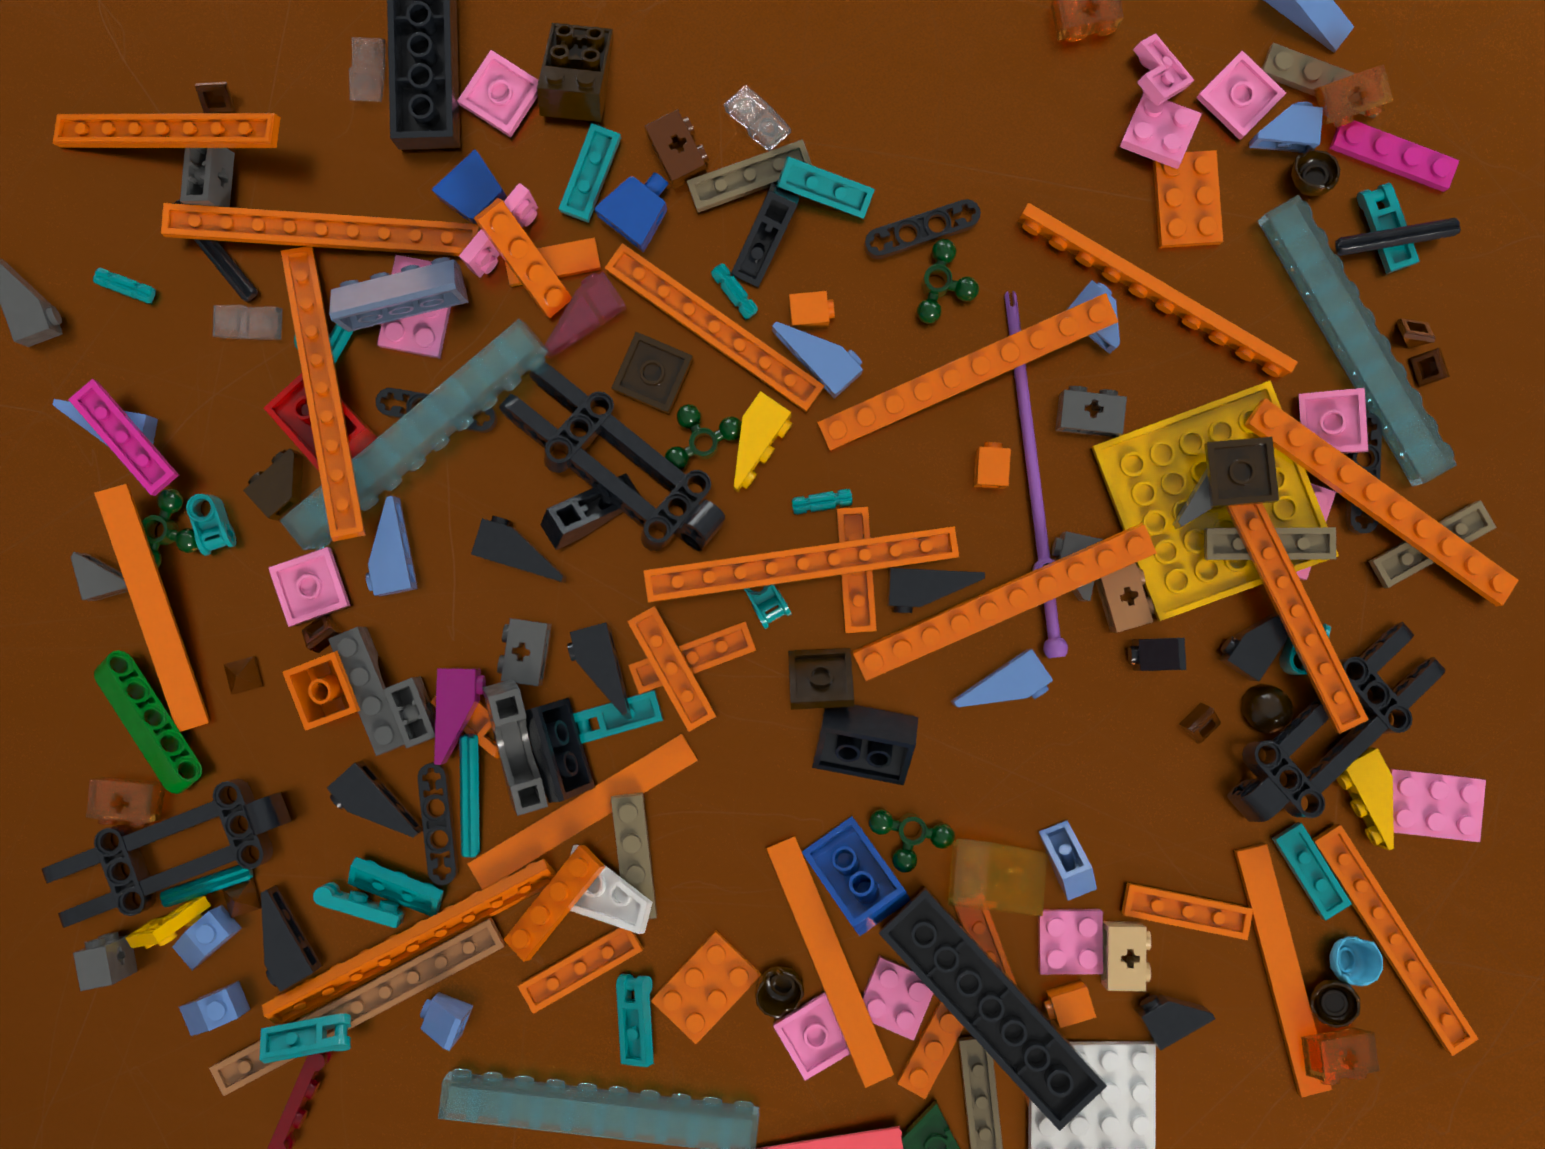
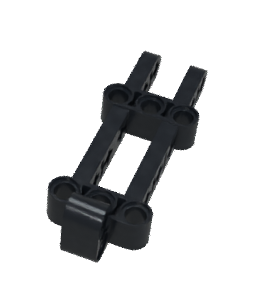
[499,361,725,551]
[1227,622,1446,822]
[41,779,292,928]

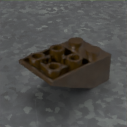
[537,23,613,122]

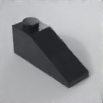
[731,183,800,287]
[540,473,641,550]
[471,515,567,583]
[887,568,985,613]
[1219,611,1289,681]
[567,622,632,720]
[327,760,423,837]
[261,885,322,992]

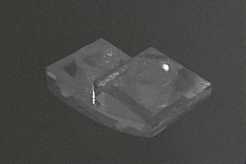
[349,37,385,102]
[724,85,791,151]
[213,305,282,340]

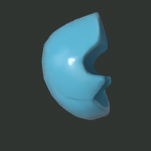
[1329,936,1383,986]

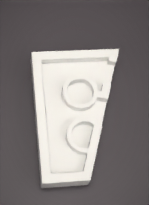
[570,845,653,934]

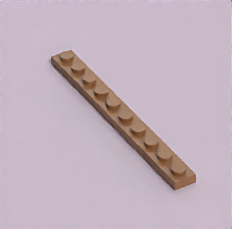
[209,917,506,1096]

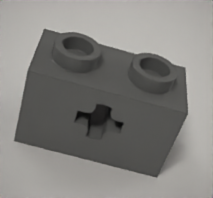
[180,148,235,207]
[1055,386,1127,438]
[497,618,552,686]
[383,676,436,748]
[73,932,138,991]

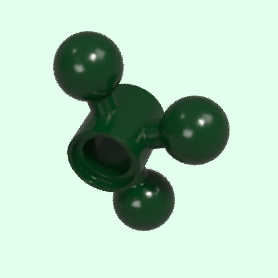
[917,239,979,324]
[665,404,742,470]
[141,488,198,568]
[869,809,955,873]

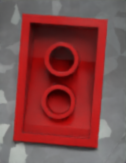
[263,373,380,471]

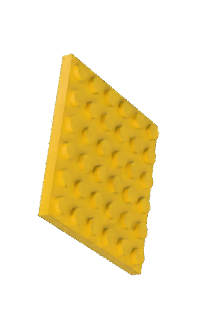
[1091,381,1339,621]

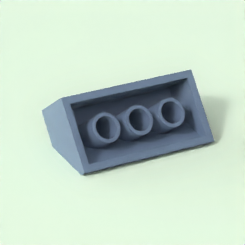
[329,257,469,332]

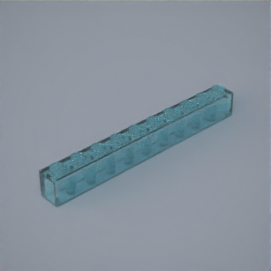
[1258,195,1457,486]
[280,319,549,550]
[438,1069,759,1149]

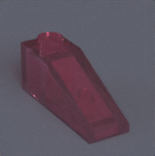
[543,272,627,359]

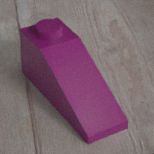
[434,668,486,765]

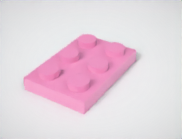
[459,183,538,278]
[377,255,451,359]
[1389,769,1486,842]

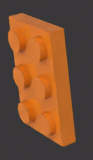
[1152,150,1223,248]
[651,930,761,1044]

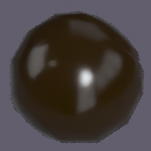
[1291,148,1341,196]
[1241,683,1294,734]
[755,966,805,1018]
[1310,979,1361,1028]

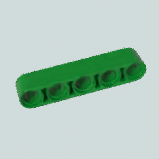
[94,650,202,794]

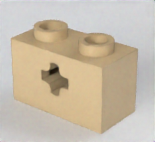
[1101,921,1151,991]

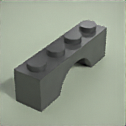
[328,627,405,756]
[482,679,548,816]

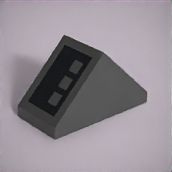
[71,552,128,601]

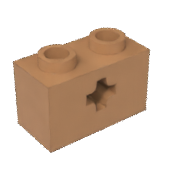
[1095,563,1155,633]

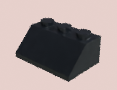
[525,697,595,803]
[812,705,918,785]

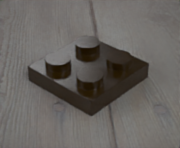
[611,332,693,414]
[1204,437,1279,508]
[788,648,854,710]

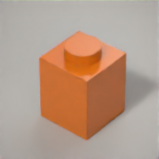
[789,291,835,330]
[973,442,1011,489]
[1043,980,1096,1028]

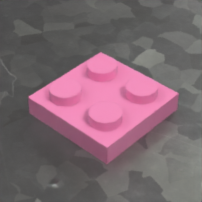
[457,50,539,138]
[1196,51,1286,140]
[1120,93,1202,169]
[1299,388,1369,454]
[268,547,351,627]
[1038,909,1103,975]
[862,955,934,1041]
[773,992,850,1081]

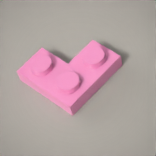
[1133,33,1194,106]

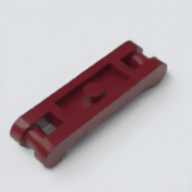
[268,1051,333,1149]

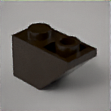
[243,449,303,521]

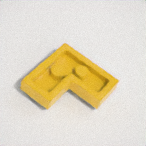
[125,896,211,949]

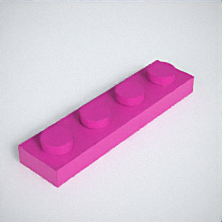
[1329,117,1460,192]
[68,379,179,496]

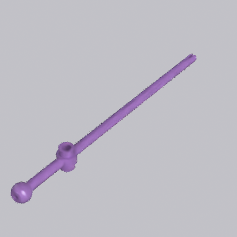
[1005,291,1068,658]

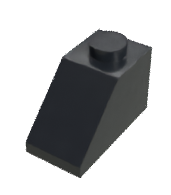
[1128,638,1186,671]
[1135,994,1215,1051]

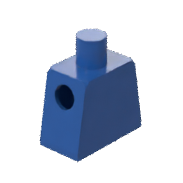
[432,149,507,224]
[594,172,668,252]

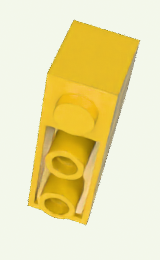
[734,391,793,492]
[1336,747,1394,851]

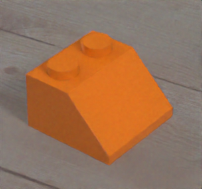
[282,651,360,731]

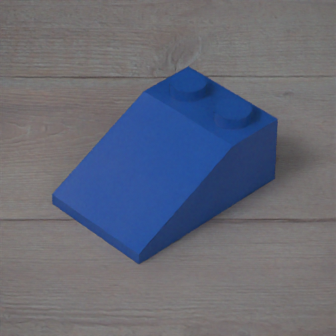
[802,816,911,936]

